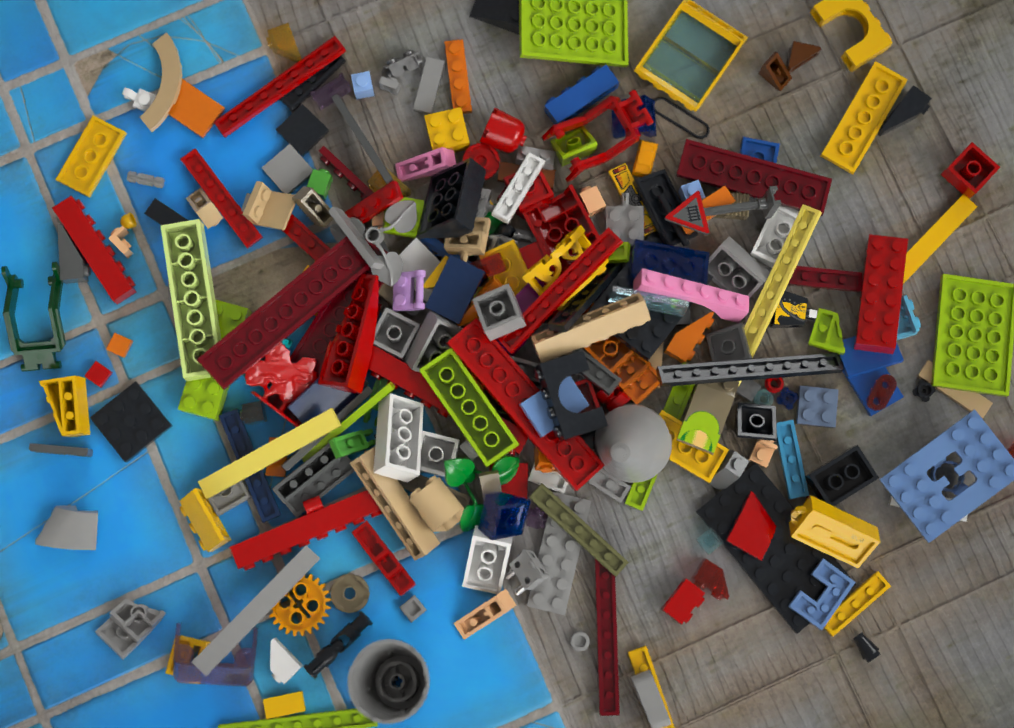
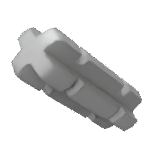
[127,171,165,188]

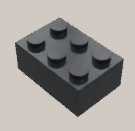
[805,445,879,506]

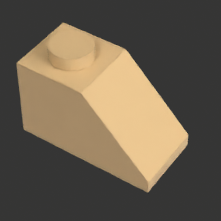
[186,188,223,229]

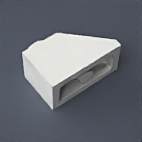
[270,638,304,684]

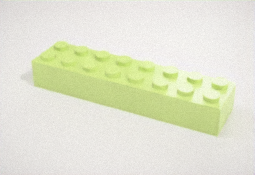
[161,219,221,381]

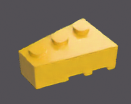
[39,375,90,437]

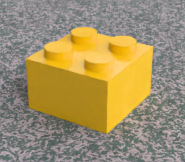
[424,107,470,153]

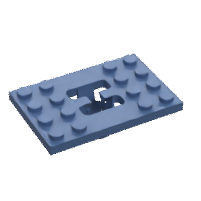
[879,410,1014,543]

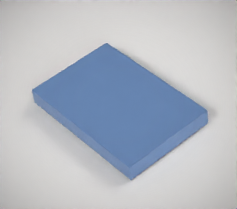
[519,376,589,437]

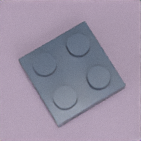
[796,385,838,428]

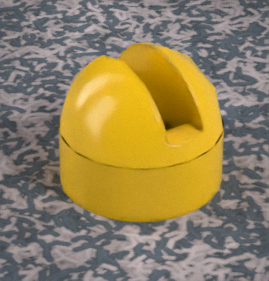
[120,212,137,229]

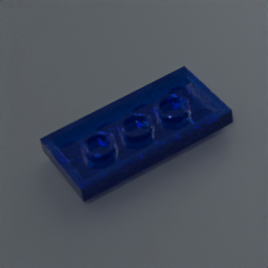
[630,239,710,285]

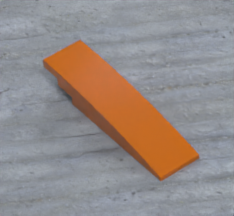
[553,274,660,405]

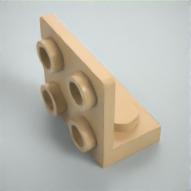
[242,181,296,230]

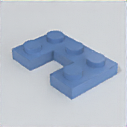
[788,558,855,630]

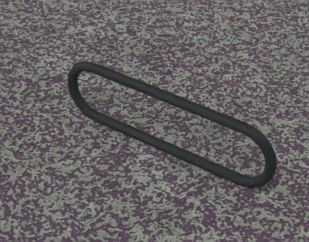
[652,97,710,139]

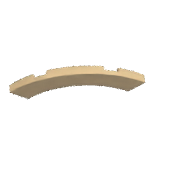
[140,32,182,132]

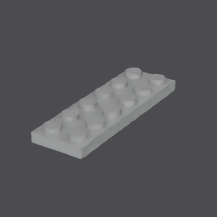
[527,492,591,615]

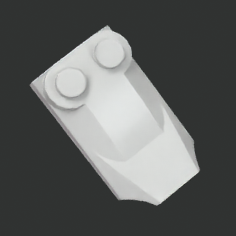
[750,205,799,268]

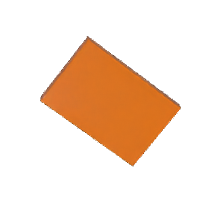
[168,79,225,138]

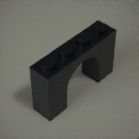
[534,351,608,441]

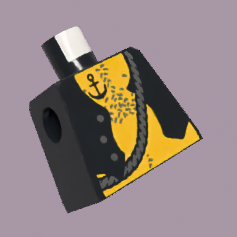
[770,291,817,328]

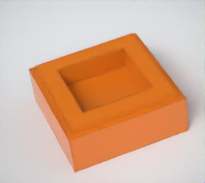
[106,333,133,358]

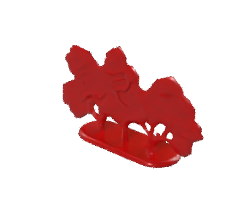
[245,342,341,427]

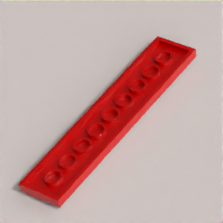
[446,318,605,492]

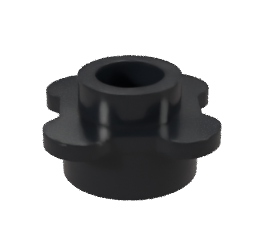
[912,379,936,402]

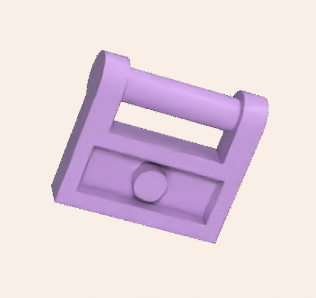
[393,270,426,312]

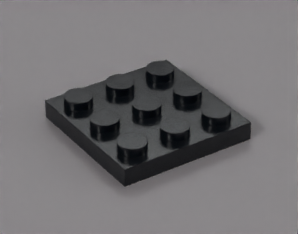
[90,381,172,463]

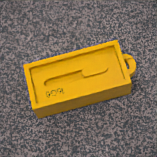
[789,495,881,568]

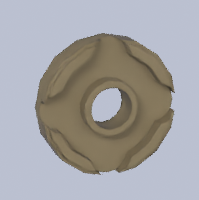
[331,574,370,613]

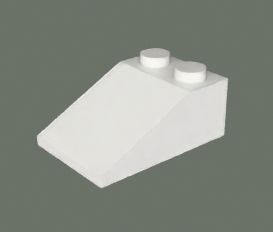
[462,525,514,594]

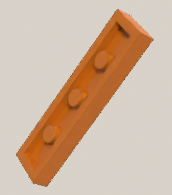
[445,39,472,114]

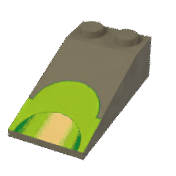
[677,381,739,455]

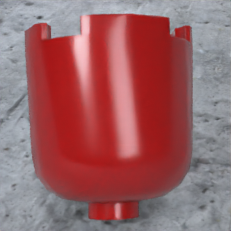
[479,107,527,153]

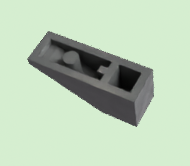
[57,224,91,284]

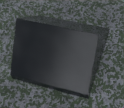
[734,402,777,441]

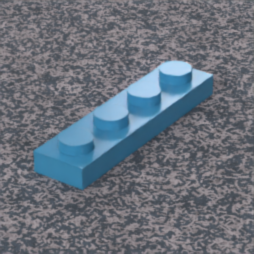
[776,420,809,499]

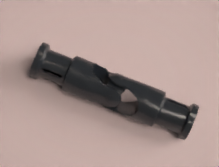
[303,611,373,679]

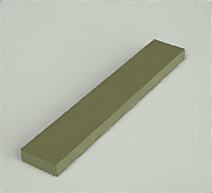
[528,483,629,577]

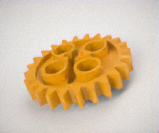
[269,574,332,636]

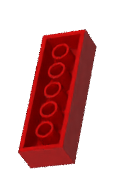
[854,234,908,354]

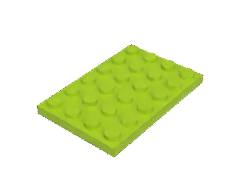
[519,0,629,67]
[931,274,1014,397]

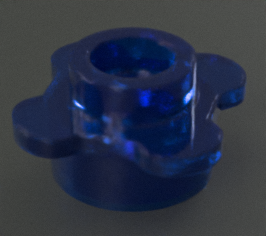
[776,387,799,410]

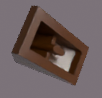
[786,41,821,73]
[758,52,792,91]

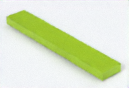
[302,382,395,462]

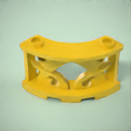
[522,225,609,311]

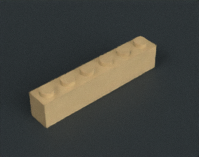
[530,293,651,363]
[350,446,440,560]

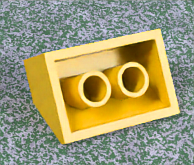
[179,488,232,552]

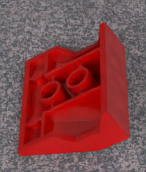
[522,184,600,275]

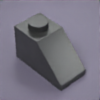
[708,450,749,491]

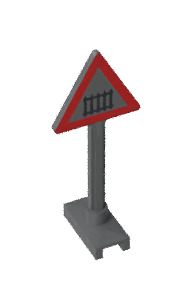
[665,186,781,235]

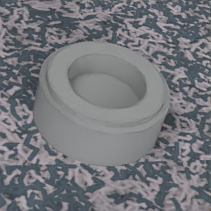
[570,631,590,651]

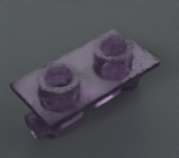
[507,502,548,530]

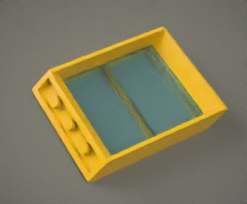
[634,0,748,112]

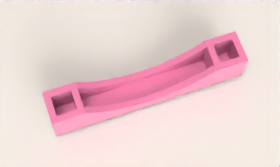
[633,268,749,323]

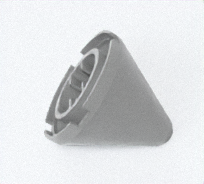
[594,404,672,483]

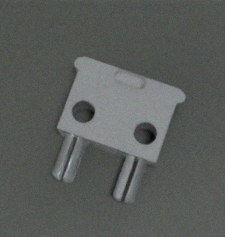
[505,549,549,595]

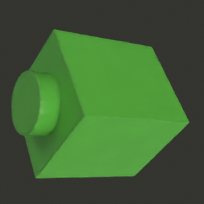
[307,168,333,200]

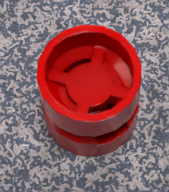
[596,385,631,412]

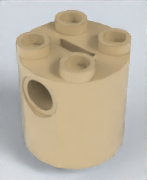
[409,475,464,532]

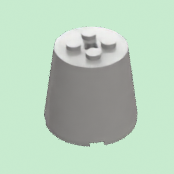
[347,639,430,724]

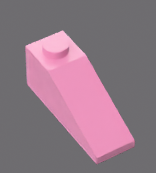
[395,147,456,182]

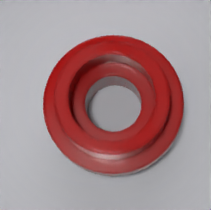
[764,378,784,393]

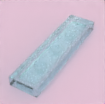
[608,286,689,317]

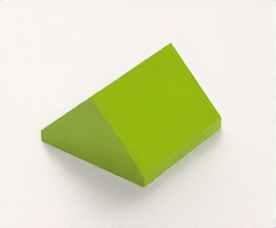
[550,126,598,167]

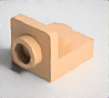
[108,226,134,258]
[748,439,778,468]

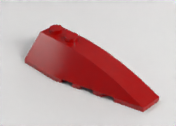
[318,274,379,394]

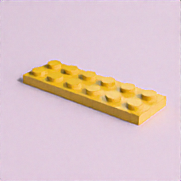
[820,61,908,175]

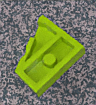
[808,308,845,355]

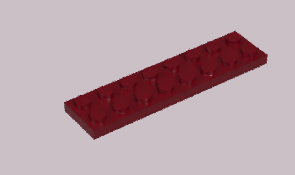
[676,139,832,216]

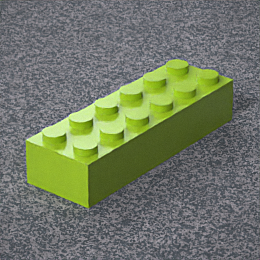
[178,300,252,422]
[419,348,519,468]

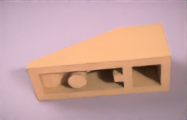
[453,589,516,640]

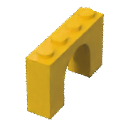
[810,0,892,72]

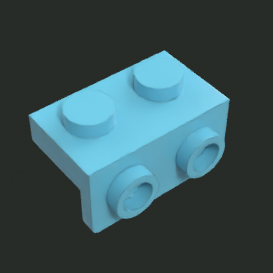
[897,295,921,340]

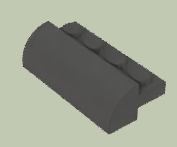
[272,443,354,518]

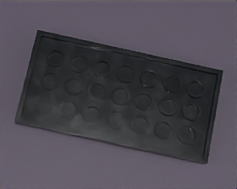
[696,463,856,634]

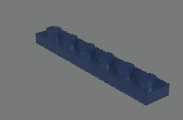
[219,408,281,523]

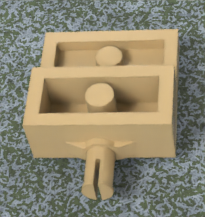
[444,217,491,262]

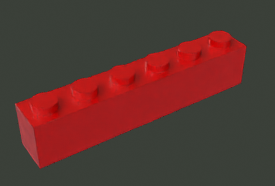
[52,195,137,305]

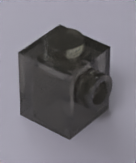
[239,401,267,425]

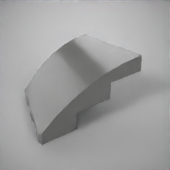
[35,505,98,550]
[95,599,166,660]

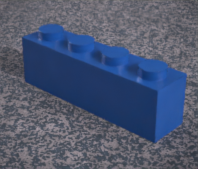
[544,64,619,125]

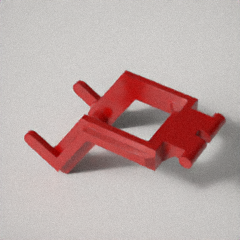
[541,90,654,183]

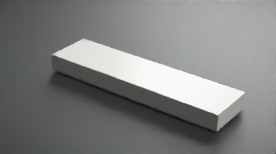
[491,152,545,224]

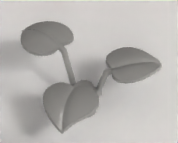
[330,200,417,286]

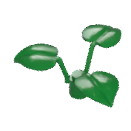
[443,456,519,532]

